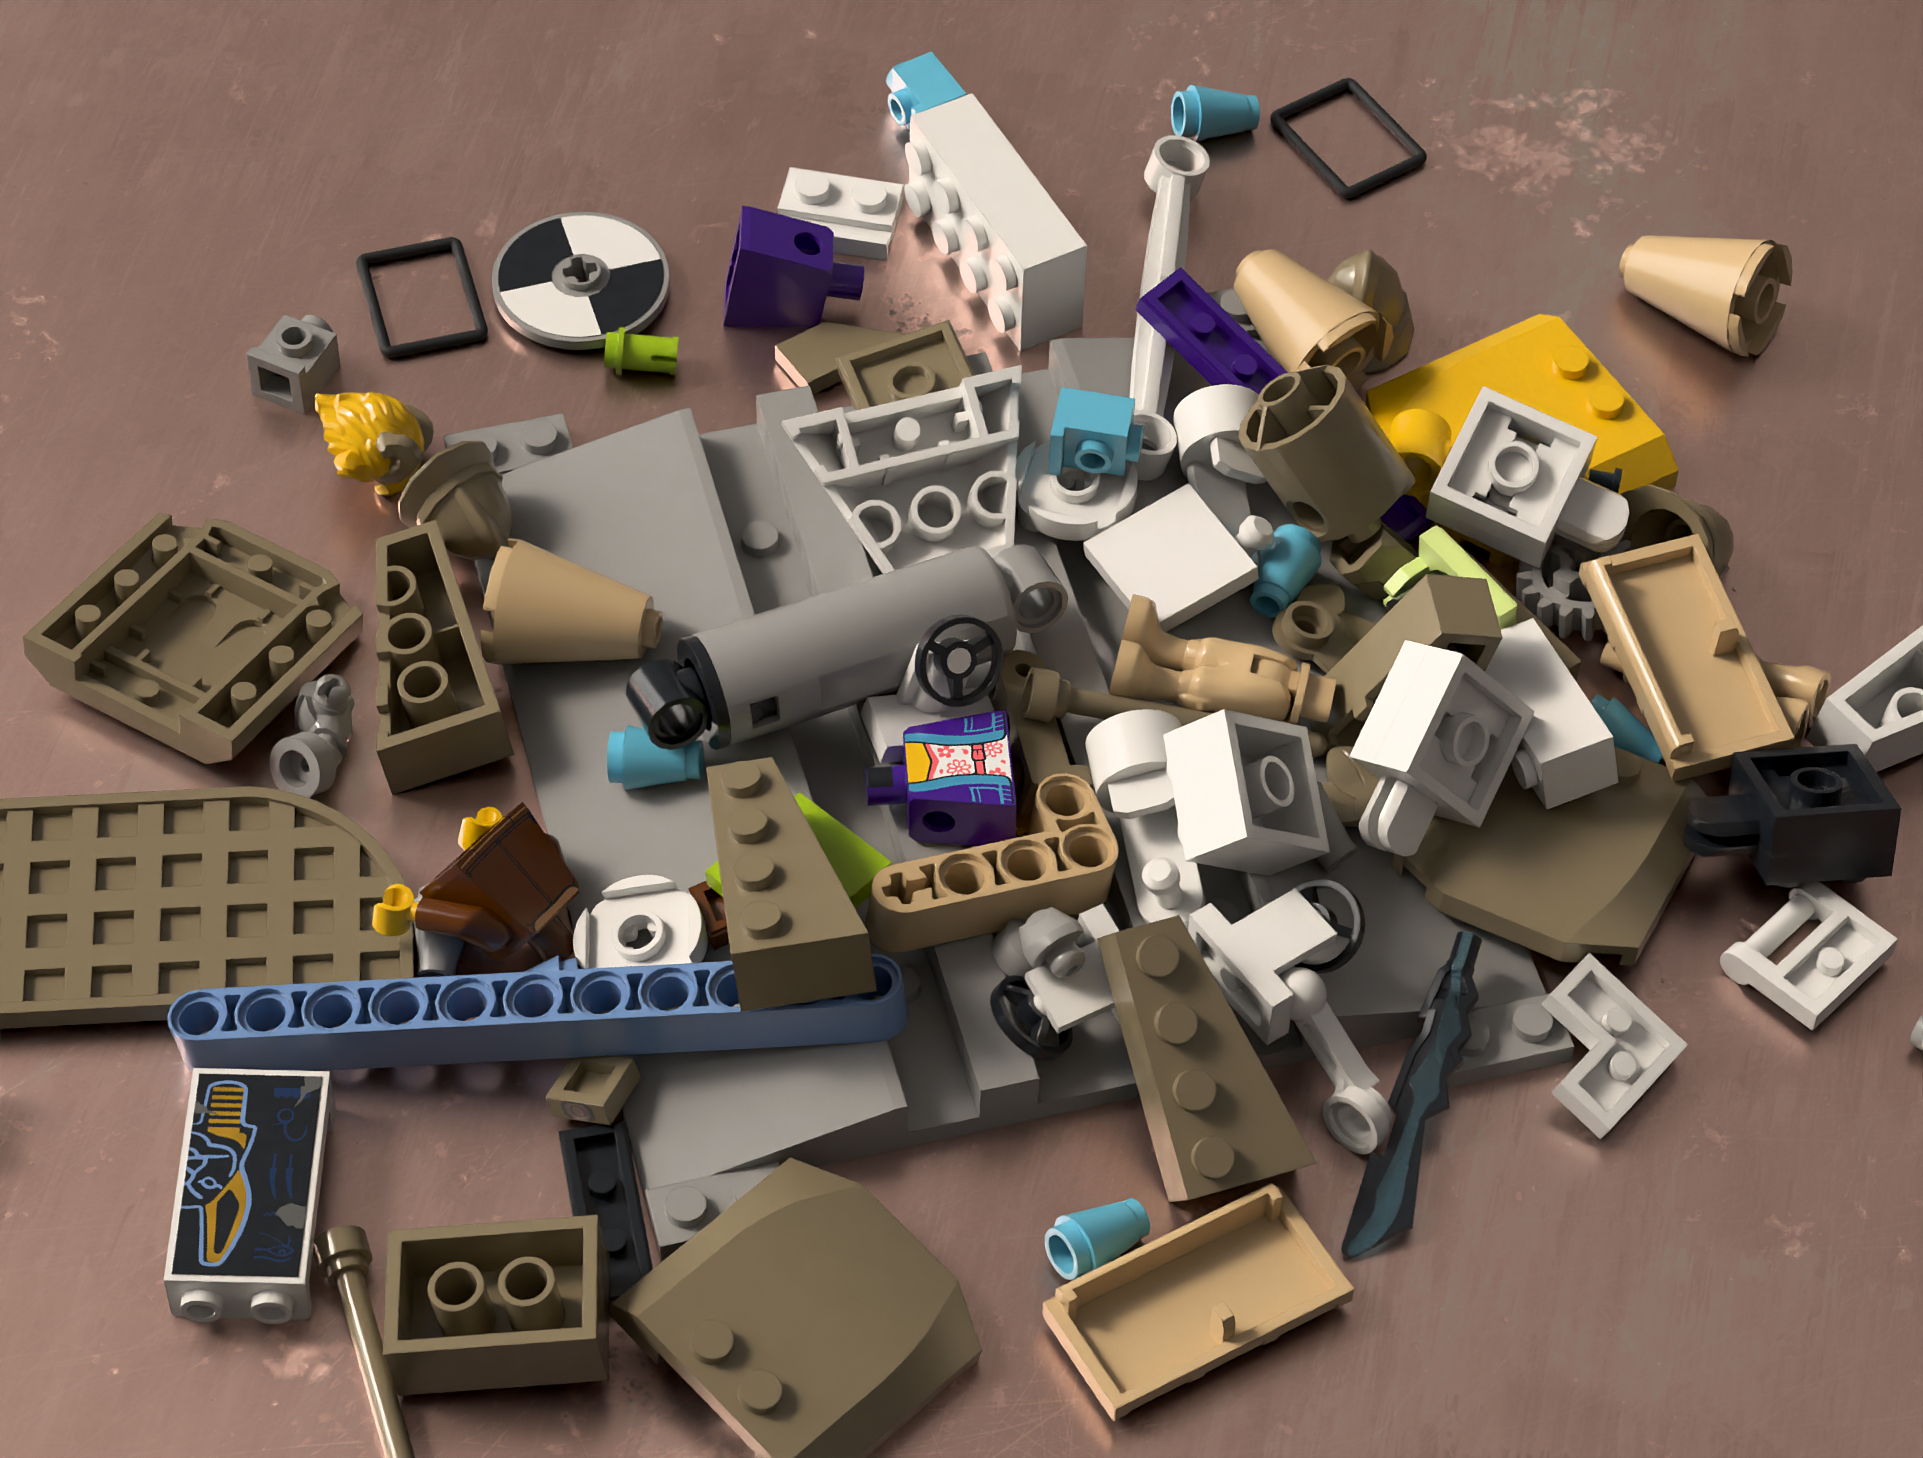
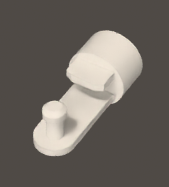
[1173,384,1274,589]
[1085,709,1205,929]

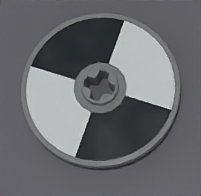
[492,212,670,350]

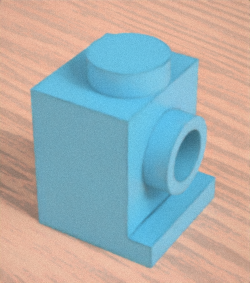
[886,51,967,130]
[1048,387,1144,476]

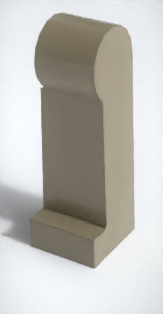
[988,650,1094,823]

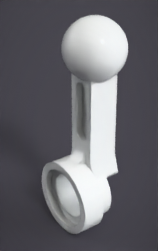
[1279,967,1392,1154]

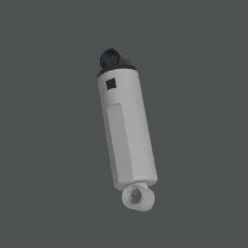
[626,544,1069,750]

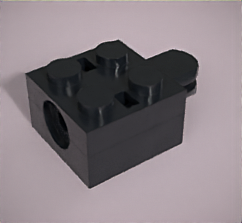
[1683,744,1902,888]

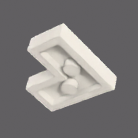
[1541,953,1688,1139]

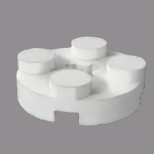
[1016,441,1138,541]
[573,875,708,969]

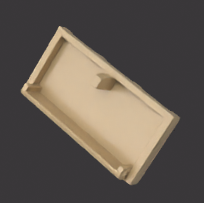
[1579,534,1795,782]
[1043,1183,1354,1421]

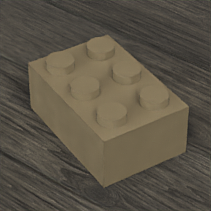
[383,1215,610,1396]

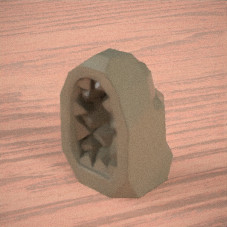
[1329,522,1419,600]

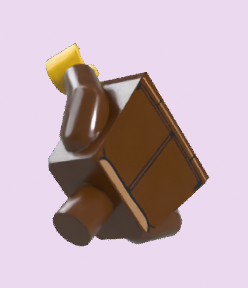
[372,802,579,962]

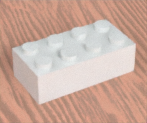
[904,93,1087,351]

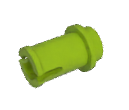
[604,327,679,375]

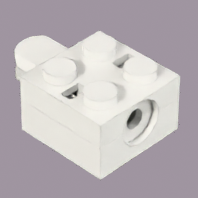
[1426,386,1629,568]
[1349,640,1535,857]

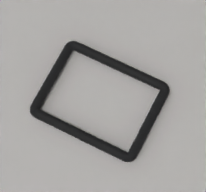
[1270,78,1427,198]
[356,237,488,358]

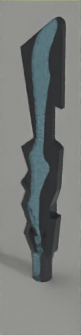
[1341,931,1482,1259]

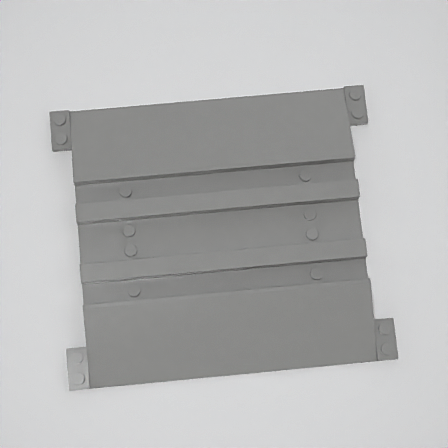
[443,288,1574,1261]

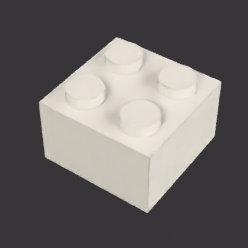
[1163,709,1330,875]

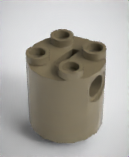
[1238,365,1415,543]

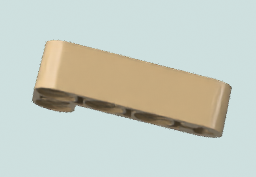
[865,773,1119,953]

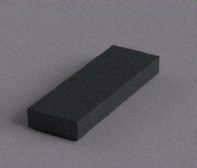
[558,1121,653,1312]

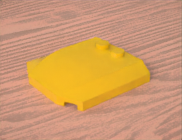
[1365,314,1679,567]

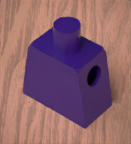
[723,206,865,328]

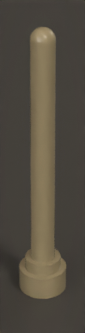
[1021,667,1328,757]
[313,1225,415,1458]

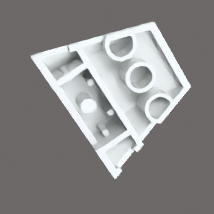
[781,365,1022,574]

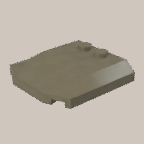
[23,513,363,764]
[1391,746,1708,966]
[609,1158,982,1458]

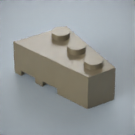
[1310,574,1503,755]

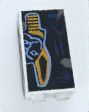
[164,1068,336,1324]

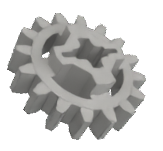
[1516,534,1632,641]

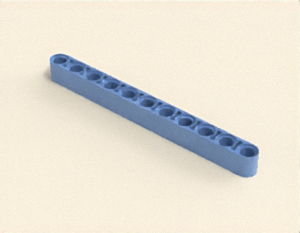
[167,954,909,1072]

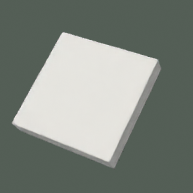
[1083,483,1259,632]

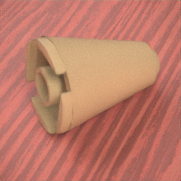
[1619,235,1793,357]
[1234,249,1394,391]
[480,538,663,665]

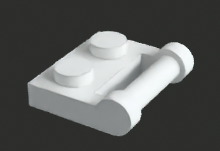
[1720,882,1898,1031]

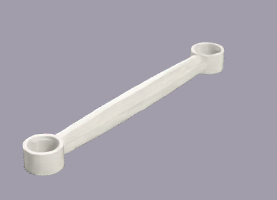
[1128,135,1210,481]

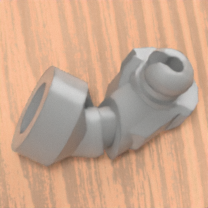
[270,674,355,798]
[991,907,1085,978]

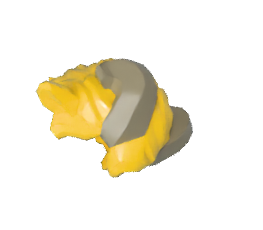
[315,392,434,497]

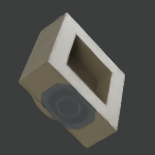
[545,1056,641,1125]

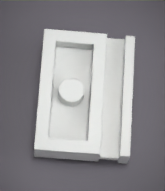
[777,167,903,261]

